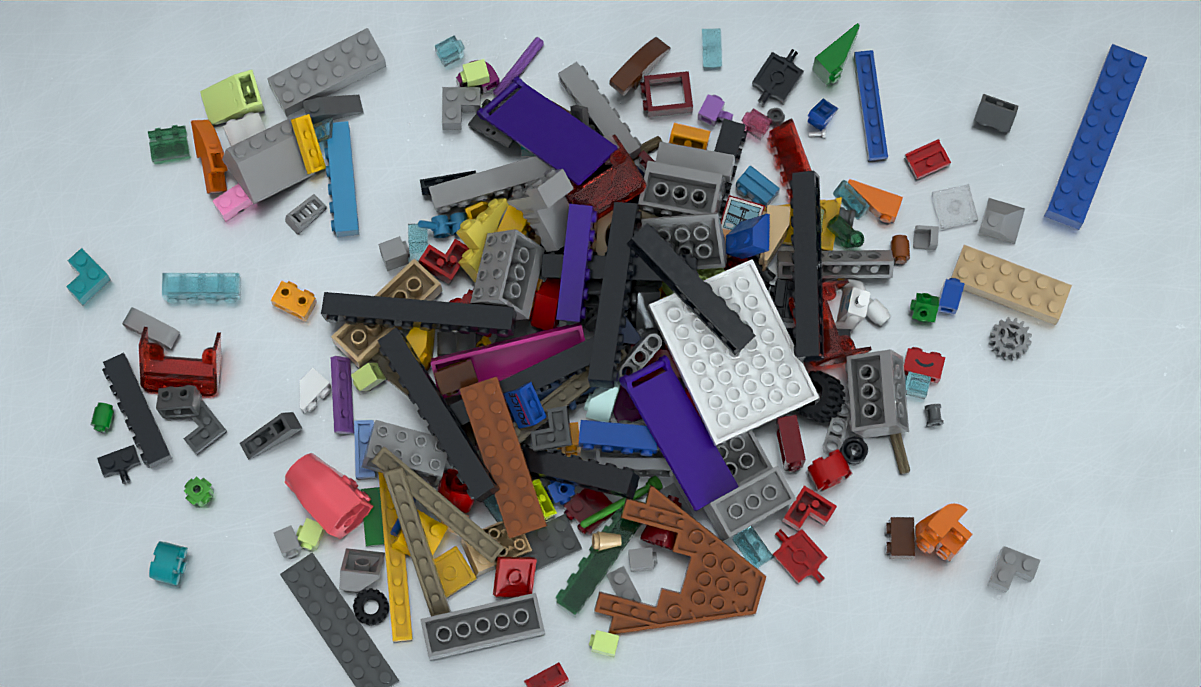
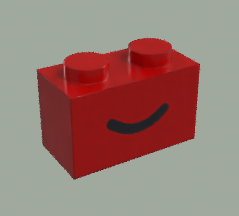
[904,347,946,383]

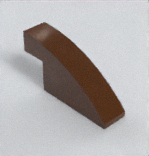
[609,37,671,96]

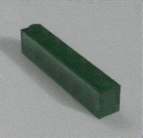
[555,508,642,618]

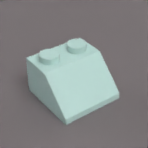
[584,378,621,422]

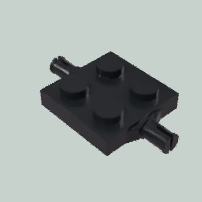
[752,49,804,105]

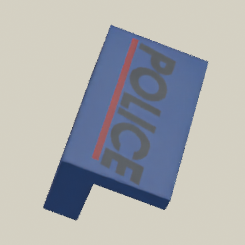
[503,382,547,429]

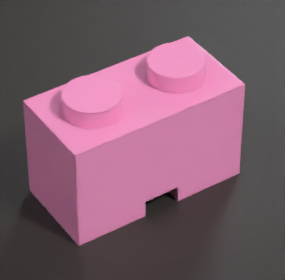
[213,183,253,222]

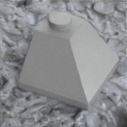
[979,198,1025,244]
[339,548,385,592]

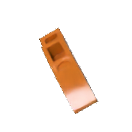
[191,120,228,193]

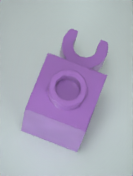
[698,94,733,127]

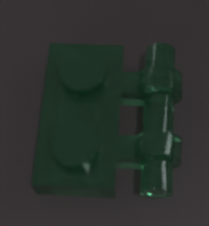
[148,125,190,162]

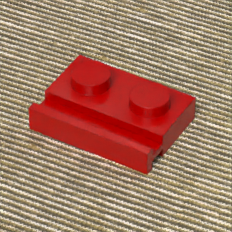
[905,139,951,180]

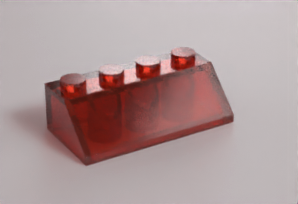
[767,118,812,200]

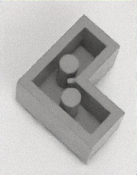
[442,87,481,130]
[987,546,1041,593]

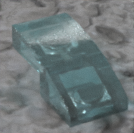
[702,28,722,67]
[408,224,428,263]

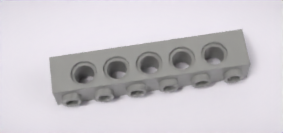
[777,250,894,279]

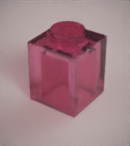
[741,108,772,141]

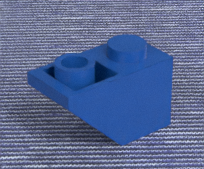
[938,278,965,314]

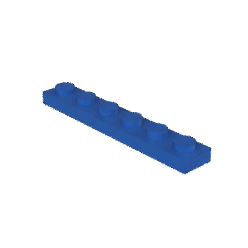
[854,50,888,161]

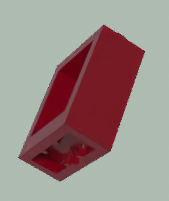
[640,71,693,117]
[775,415,806,473]

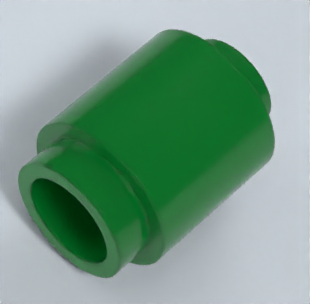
[90,402,114,432]

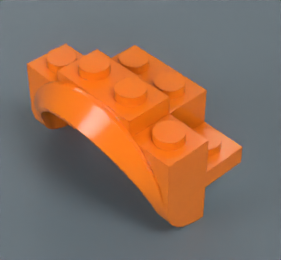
[915,503,973,561]

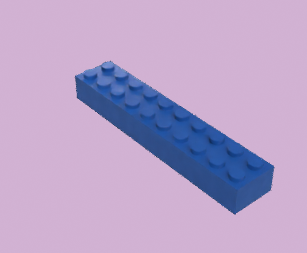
[1044,44,1147,230]

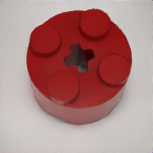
[807,449,853,491]
[437,469,475,513]

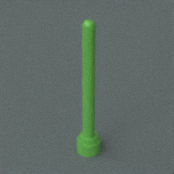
[580,475,663,528]

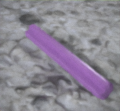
[493,37,544,96]

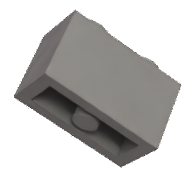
[378,236,410,272]

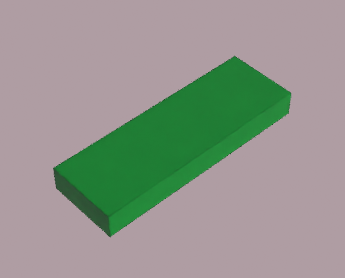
[361,487,384,547]

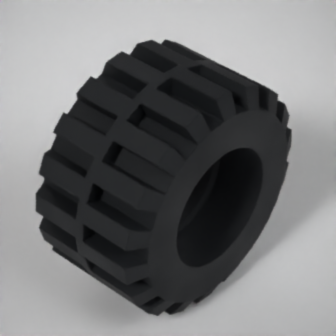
[796,370,846,423]

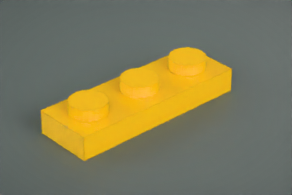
[291,114,326,174]

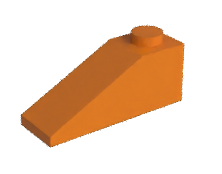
[846,179,903,223]

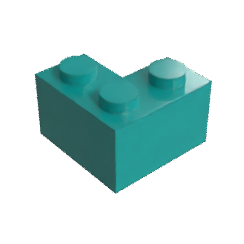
[66,248,111,306]

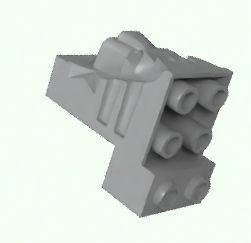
[507,168,574,252]

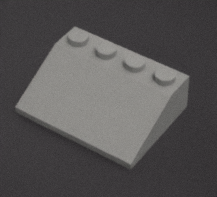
[222,119,316,205]
[641,212,728,270]
[704,429,773,507]

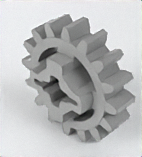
[990,317,1032,359]

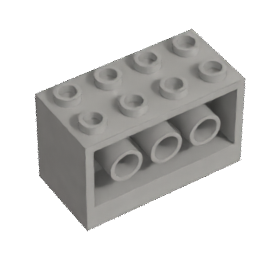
[638,161,725,217]
[471,229,545,320]
[845,349,909,438]
[362,420,448,487]
[596,420,673,477]
[703,466,797,541]

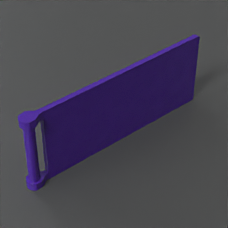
[476,76,618,185]
[619,355,739,511]

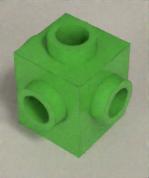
[184,476,214,507]

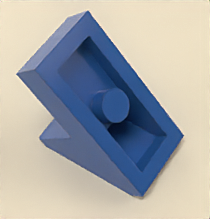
[807,98,839,131]

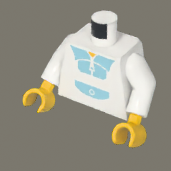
[823,278,870,330]

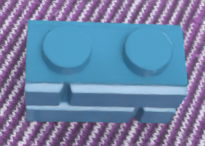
[736,165,780,208]

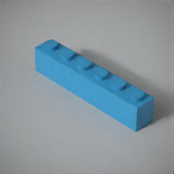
[323,121,360,237]

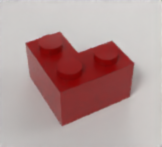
[418,239,469,285]
[530,278,561,330]
[782,485,837,531]

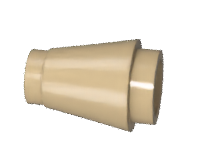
[592,531,621,551]

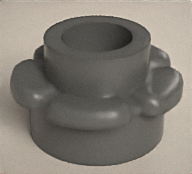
[766,108,785,126]

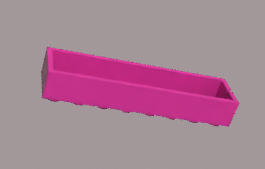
[431,322,585,398]

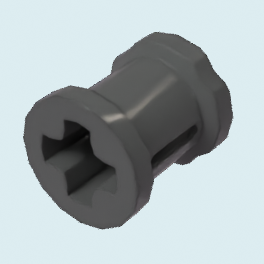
[924,404,944,426]

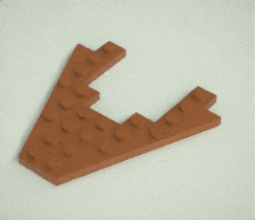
[594,485,767,634]

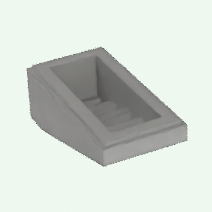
[285,194,327,234]

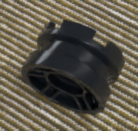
[840,436,868,466]

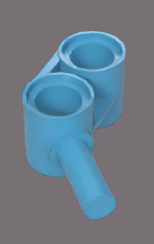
[418,212,467,238]

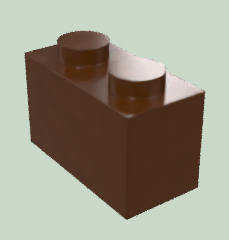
[434,358,479,396]
[885,517,915,559]

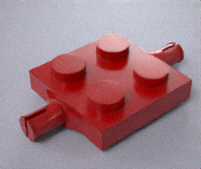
[772,529,828,584]

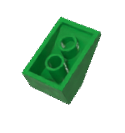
[812,23,860,86]

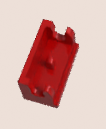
[524,662,569,687]

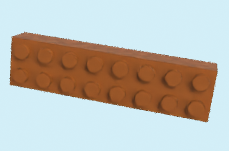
[459,376,548,539]

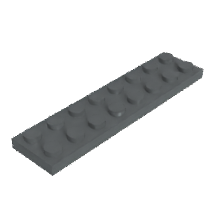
[280,552,400,687]

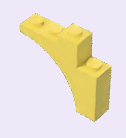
[456,198,509,282]

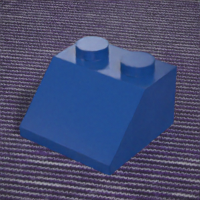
[726,214,770,259]

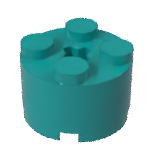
[149,541,188,586]

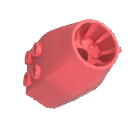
[284,453,374,539]

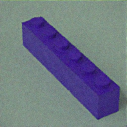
[556,204,597,323]

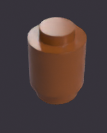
[890,235,910,264]

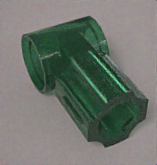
[827,214,864,249]

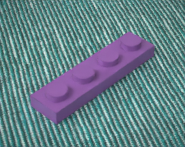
[330,356,354,434]

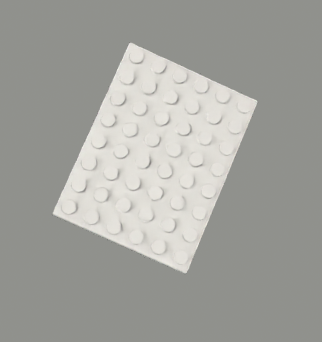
[648,259,820,446]

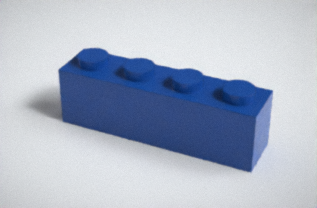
[578,420,657,456]

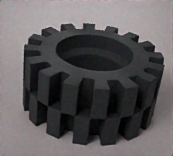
[353,588,389,625]

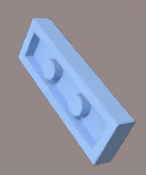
[354,420,375,479]

